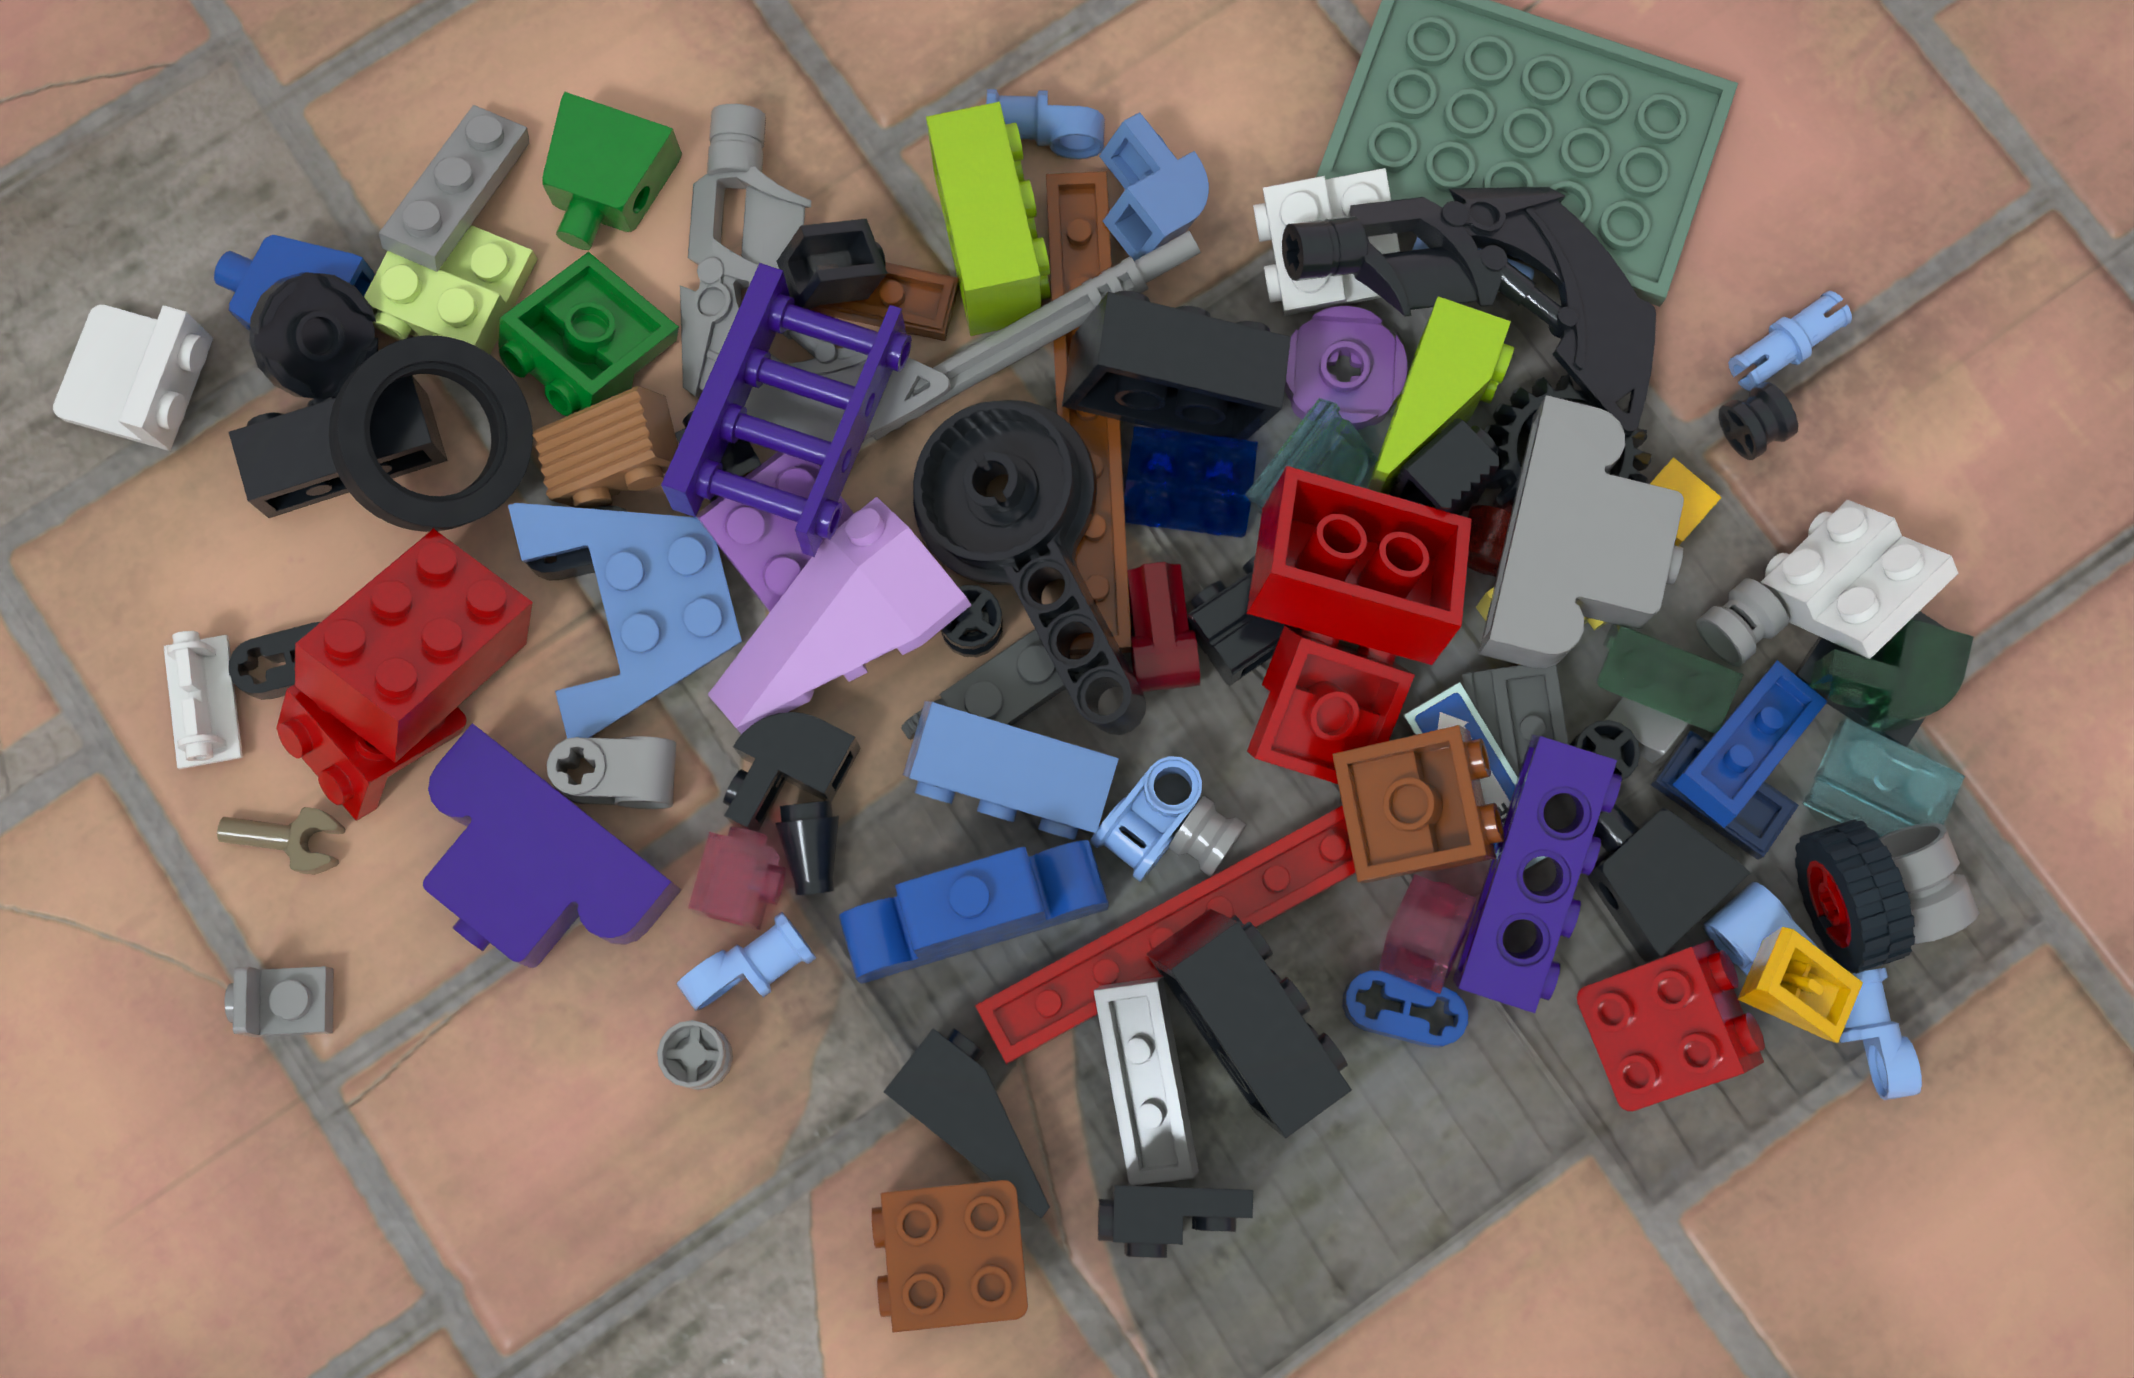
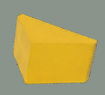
[1737,927,1863,1043]

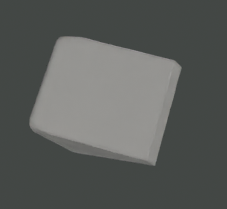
[1605,675,1700,764]

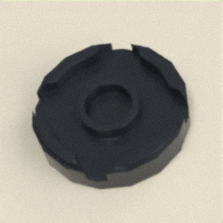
[249,272,378,399]

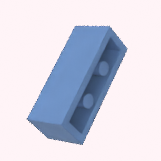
[903,701,1119,840]

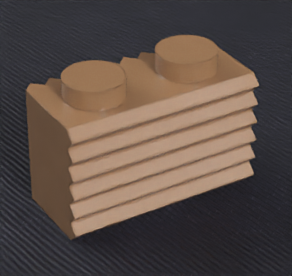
[532,386,678,509]

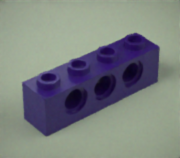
[1453,734,1622,1013]

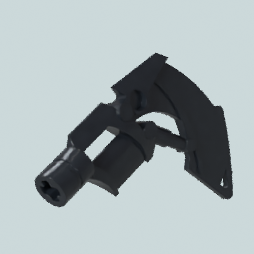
[1282,187,1656,435]

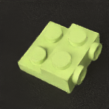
[364,225,538,354]

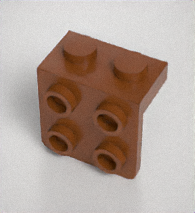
[872,1180,1028,1333]

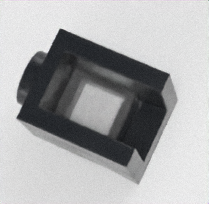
[776,219,887,310]

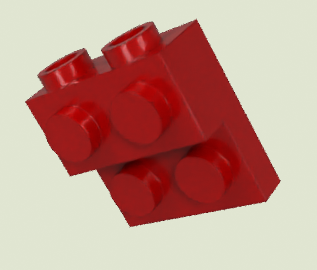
[1247,625,1415,784]

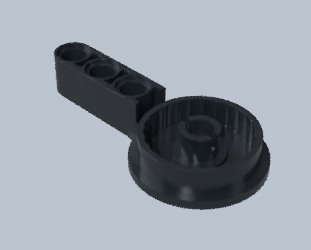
[913,400,1146,735]

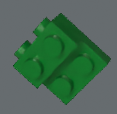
[498,252,679,416]

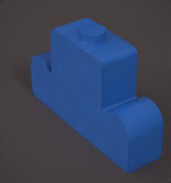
[838,840,1109,984]

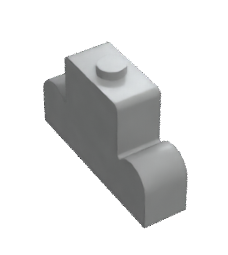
[1479,395,1684,668]

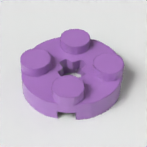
[1285,306,1408,432]

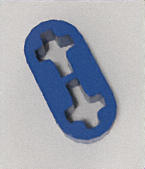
[1342,970,1468,1048]

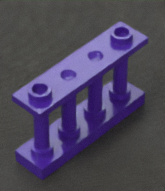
[661,263,912,557]

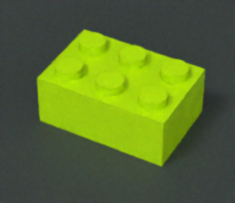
[926,101,1051,336]

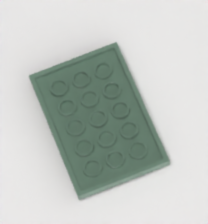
[1316,0,1738,307]

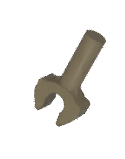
[217,807,346,875]

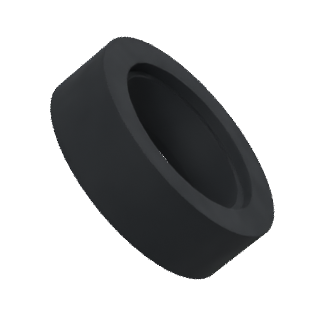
[329,335,533,532]

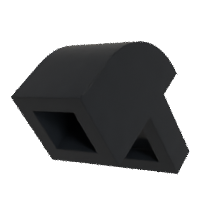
[723,712,861,837]

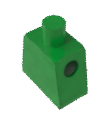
[542,91,682,250]

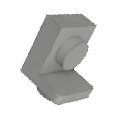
[225,966,334,1037]

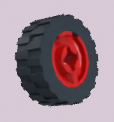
[1795,819,1915,974]

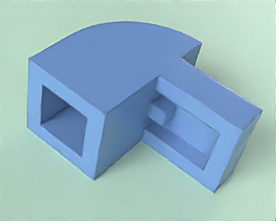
[1099,112,1209,261]

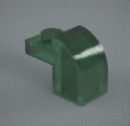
[1809,619,1974,731]

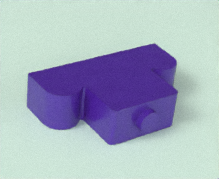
[423,723,682,968]

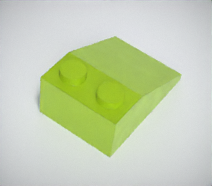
[1367,296,1514,495]

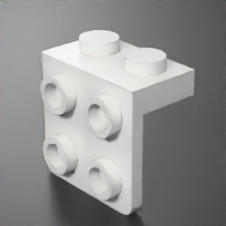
[53,305,213,451]

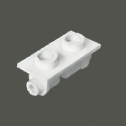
[164,631,243,769]

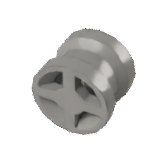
[1168,795,1247,877]

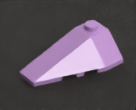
[708,497,971,735]

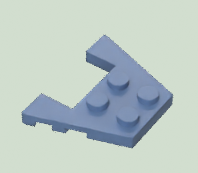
[508,503,742,739]

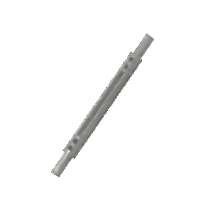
[864,231,1201,440]

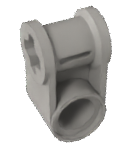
[546,736,676,809]

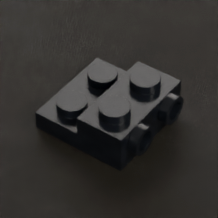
[1098,1185,1253,1258]

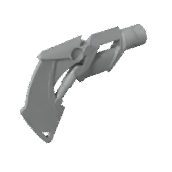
[680,104,951,442]

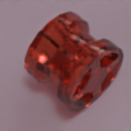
[1467,505,1511,577]

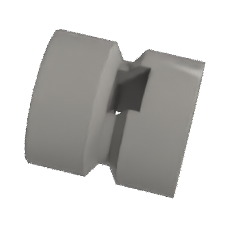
[1879,823,1980,944]

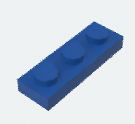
[1673,660,1828,828]

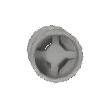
[1696,578,1789,667]
[657,1020,733,1090]

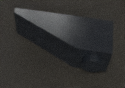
[884,1028,1050,1218]

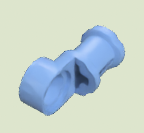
[677,912,816,1011]
[1840,968,1922,1100]

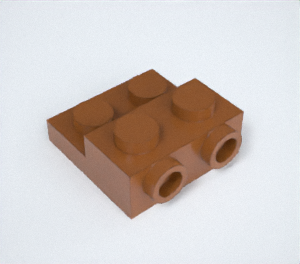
[1332,725,1504,883]

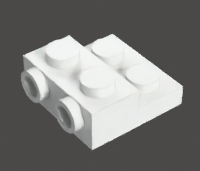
[1253,168,1400,316]
[1760,500,1959,659]

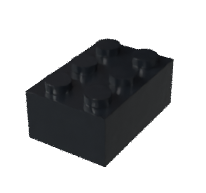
[1062,291,1291,448]
[1146,909,1352,1139]

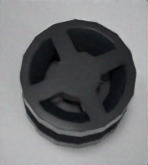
[1718,382,1798,460]
[941,585,1003,658]
[1569,720,1640,782]

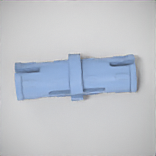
[1728,290,1852,391]

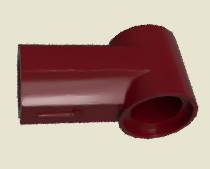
[1127,562,1200,692]

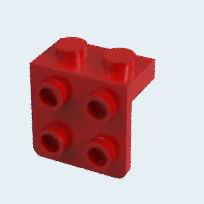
[276,684,467,821]
[1577,939,1765,1112]

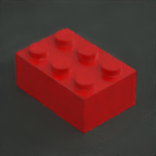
[1247,466,1472,665]
[295,528,533,763]

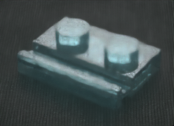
[1245,398,1378,515]
[1802,719,1965,838]

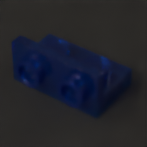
[1124,426,1258,538]

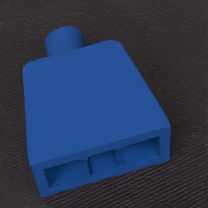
[214,235,375,331]

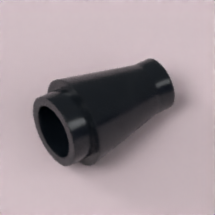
[775,800,839,895]

